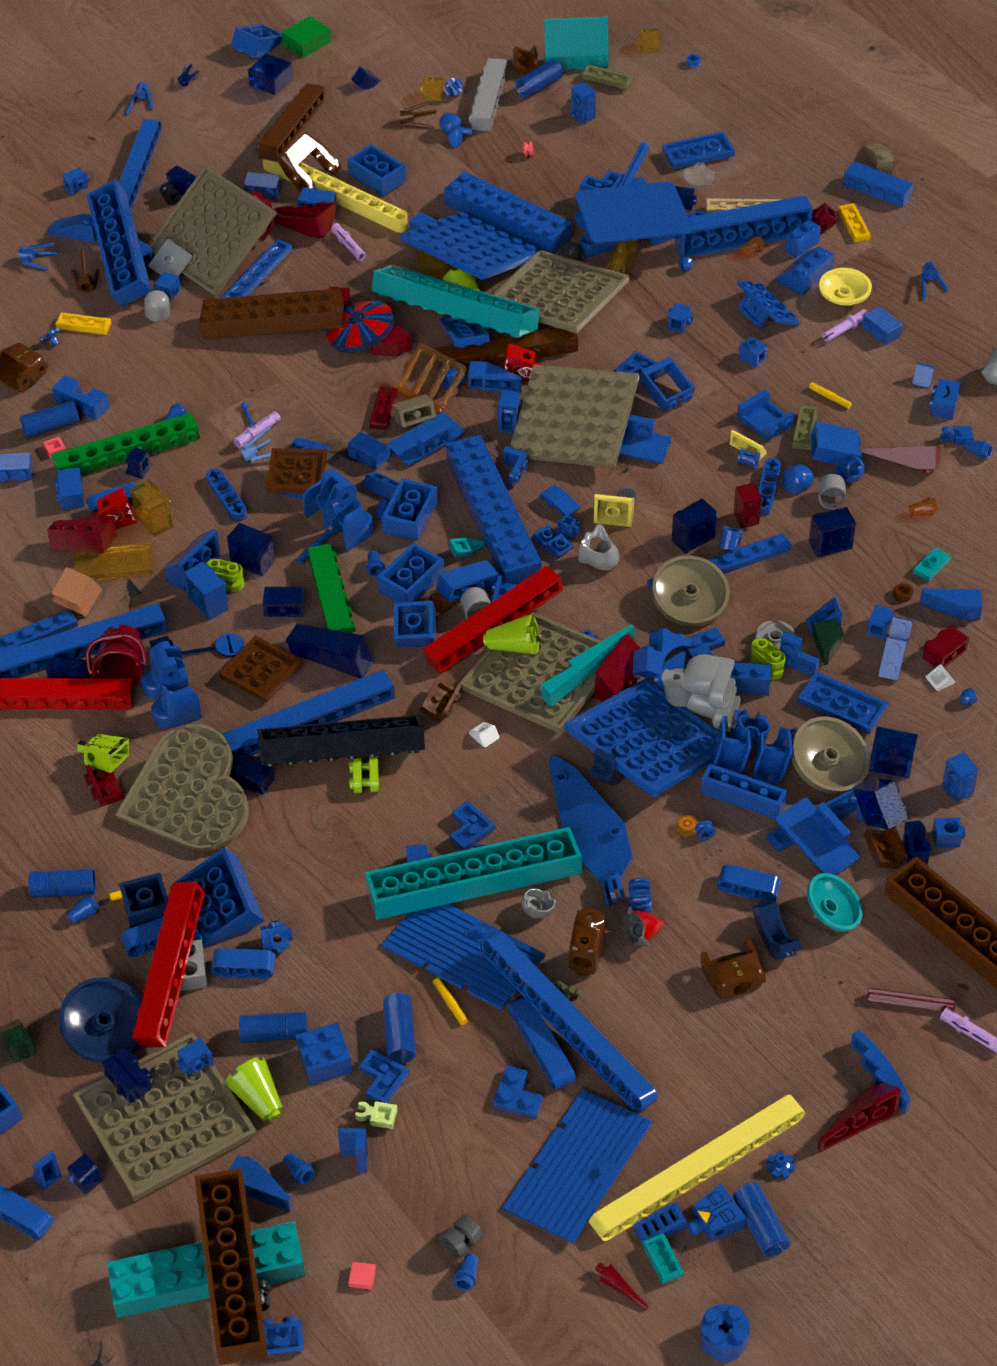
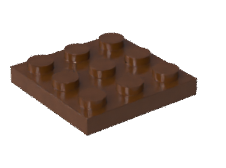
[267,448,328,494]
[219,635,303,703]

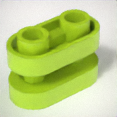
[206,559,245,592]
[750,638,786,680]
[349,756,379,793]

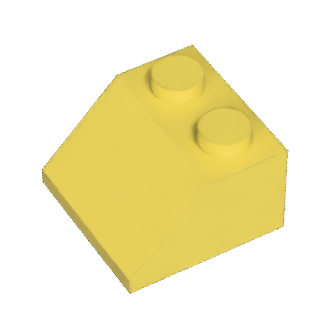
[594,494,634,527]

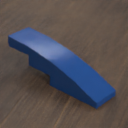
[850,1029,911,1114]

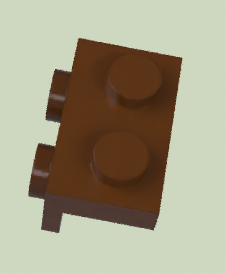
[513,45,539,75]
[419,678,462,722]
[863,824,908,869]

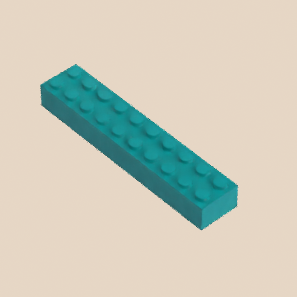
[372,265,540,338]
[365,827,582,920]

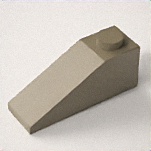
[864,143,894,175]

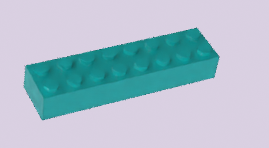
[107,1221,305,1318]

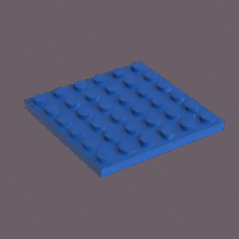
[400,212,539,280]
[564,678,717,798]

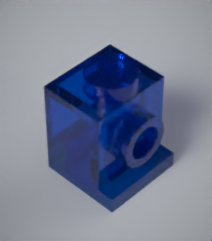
[675,186,697,210]
[126,447,151,479]

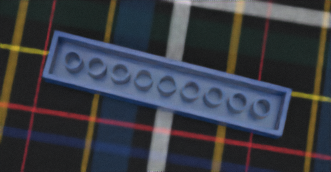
[446,435,542,584]

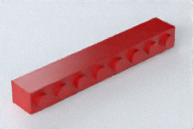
[423,566,564,674]
[0,678,135,710]
[132,882,205,1048]

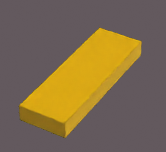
[838,204,871,243]
[55,313,111,335]

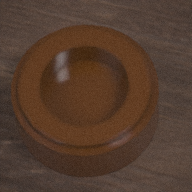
[893,583,913,602]

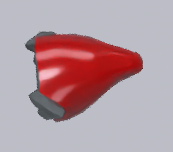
[623,906,664,947]

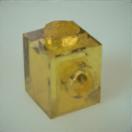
[637,29,660,52]
[420,77,444,101]

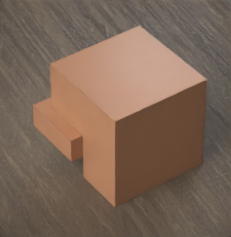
[51,567,102,618]

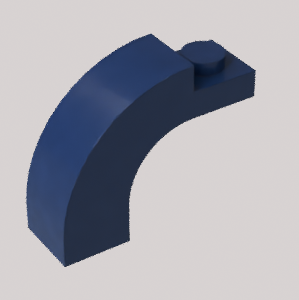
[590,748,625,786]
[751,901,802,960]

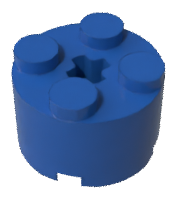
[700,1304,750,1362]

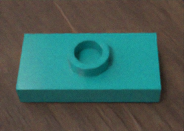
[913,547,951,582]
[642,1233,684,1285]

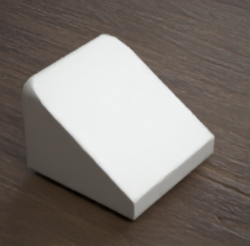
[925,664,955,691]
[469,722,499,747]

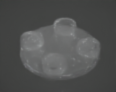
[683,163,716,188]

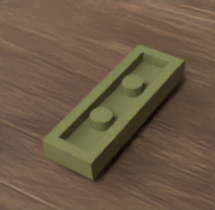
[582,65,633,90]
[792,405,819,451]

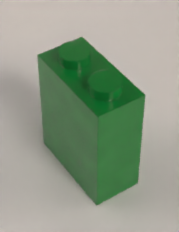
[282,16,331,58]

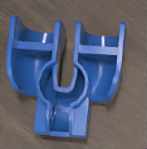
[303,469,375,551]
[141,641,202,729]
[713,709,793,785]

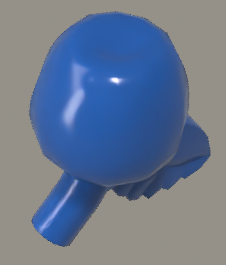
[439,112,472,148]

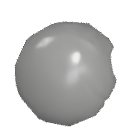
[521,888,556,919]

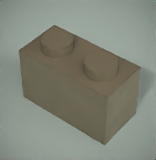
[392,394,436,428]

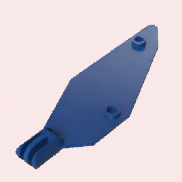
[548,756,633,906]

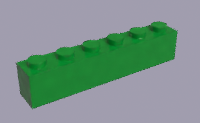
[308,544,356,644]

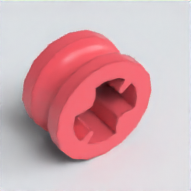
[523,141,533,157]

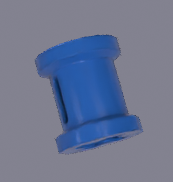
[737,448,760,469]

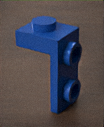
[503,446,528,489]

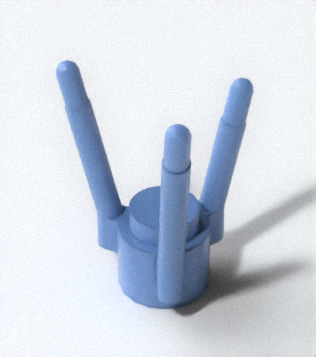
[240,426,271,463]

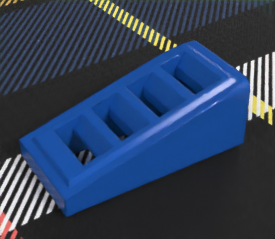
[33,1151,62,1190]
[633,1202,686,1243]

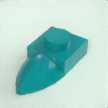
[447,537,486,558]

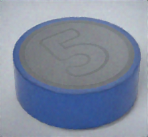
[617,488,636,503]

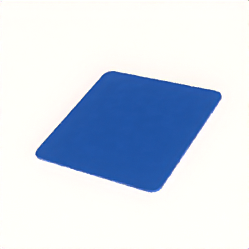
[575,182,693,243]

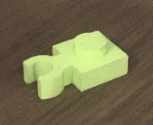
[355,1101,398,1129]

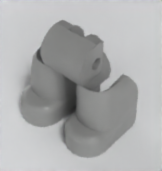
[662,654,741,731]

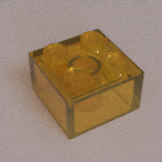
[130,480,174,537]

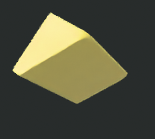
[730,430,767,460]

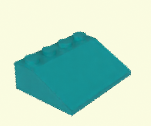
[544,17,609,70]

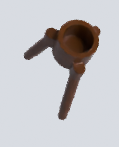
[400,103,437,129]
[71,248,99,292]

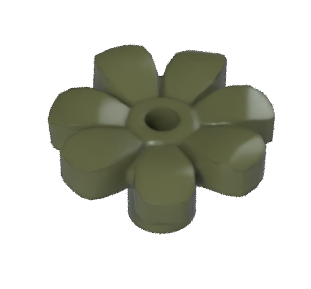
[555,980,582,1000]

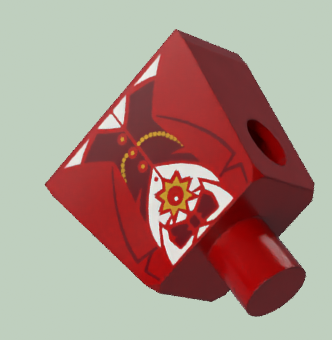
[503,344,544,382]
[89,487,137,528]

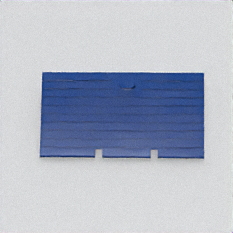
[381,904,546,1010]
[502,1089,653,1244]

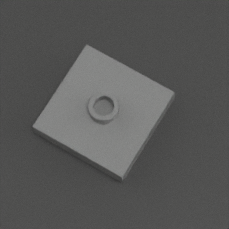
[148,239,193,276]

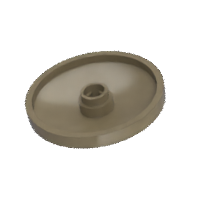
[652,556,730,627]
[791,717,870,794]

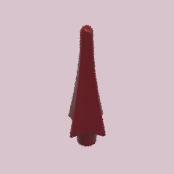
[595,1262,649,1310]

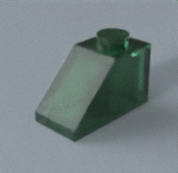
[812,619,844,665]
[0,1019,35,1064]

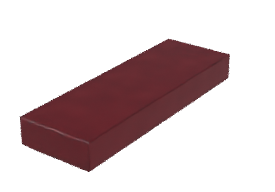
[369,386,397,430]

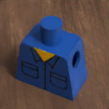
[686,1184,746,1241]

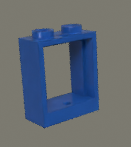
[639,356,695,412]

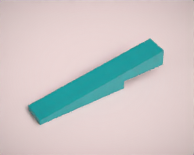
[541,624,635,707]

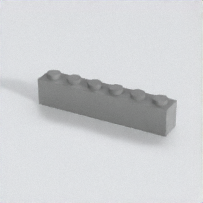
[469,58,507,132]

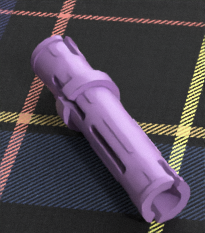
[331,223,367,261]
[822,309,867,343]
[233,411,281,448]
[940,1007,997,1054]

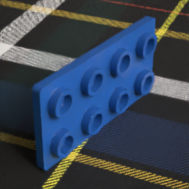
[737,280,801,328]
[387,412,465,466]
[619,415,672,464]
[775,797,860,876]

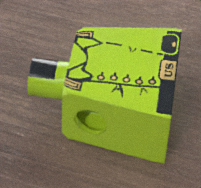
[77,734,129,773]

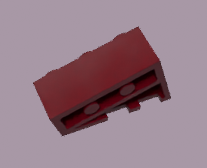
[47,516,117,553]

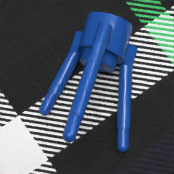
[125,82,153,115]
[18,242,58,270]
[920,262,949,300]

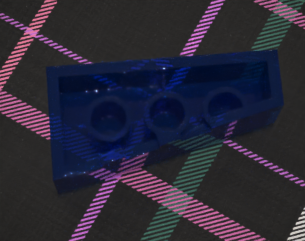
[286,624,374,679]

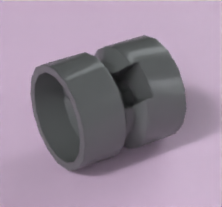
[439,1214,484,1260]

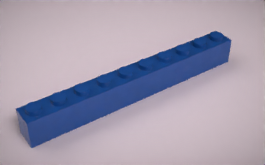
[0,603,167,678]
[222,670,395,763]

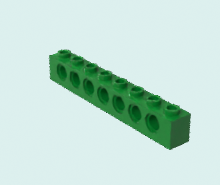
[51,412,200,475]

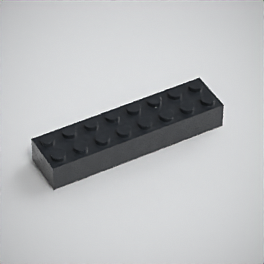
[257,715,425,767]

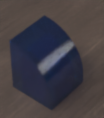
[351,66,380,89]
[67,1153,104,1195]

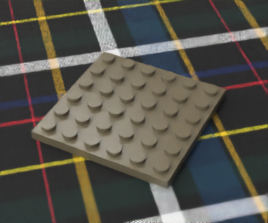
[149,165,277,297]
[492,250,629,333]
[510,364,640,468]
[459,612,601,734]
[73,1032,257,1201]

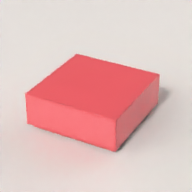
[42,437,66,458]
[348,1262,376,1290]

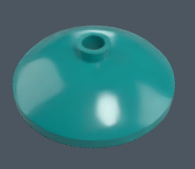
[807,873,863,932]

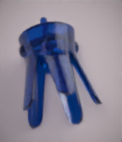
[177,64,199,87]

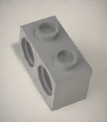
[181,940,207,991]

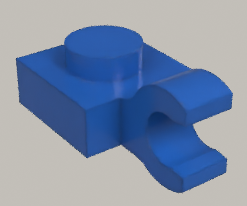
[940,426,974,444]

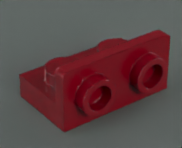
[84,765,124,807]

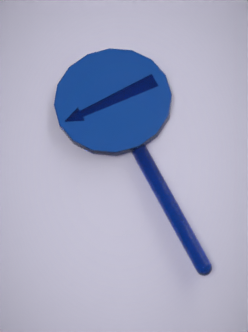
[182,634,244,657]

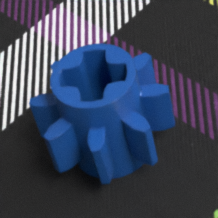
[443,77,464,98]
[557,516,580,539]

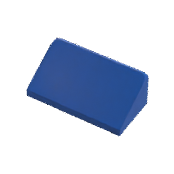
[363,472,399,500]

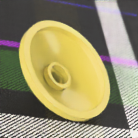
[819,268,872,306]

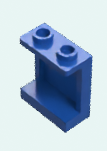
[737,389,795,442]

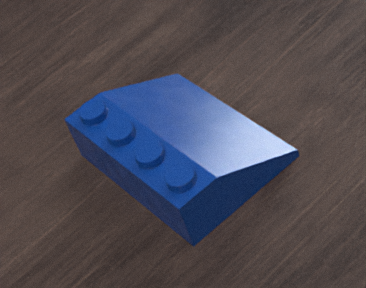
[174,847,264,948]

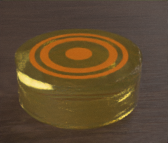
[677,815,698,836]

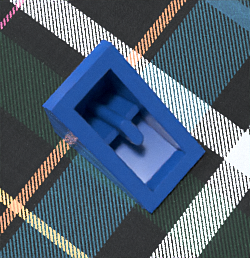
[806,597,842,635]

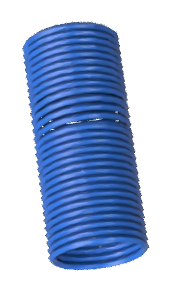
[516,59,563,98]
[20,400,79,438]
[28,868,96,898]
[383,993,416,1064]
[239,1011,308,1043]
[733,1182,791,1258]

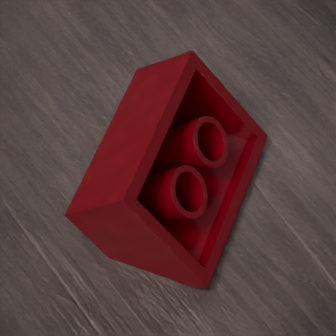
[595,634,640,702]

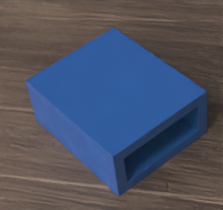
[810,421,862,466]

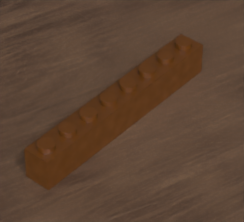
[257,83,325,162]
[435,327,578,371]

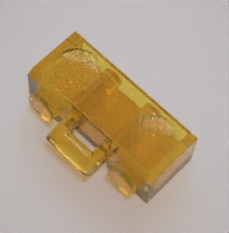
[606,239,638,275]

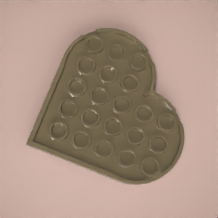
[115,724,249,851]

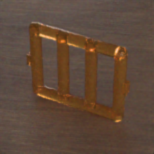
[395,343,466,414]

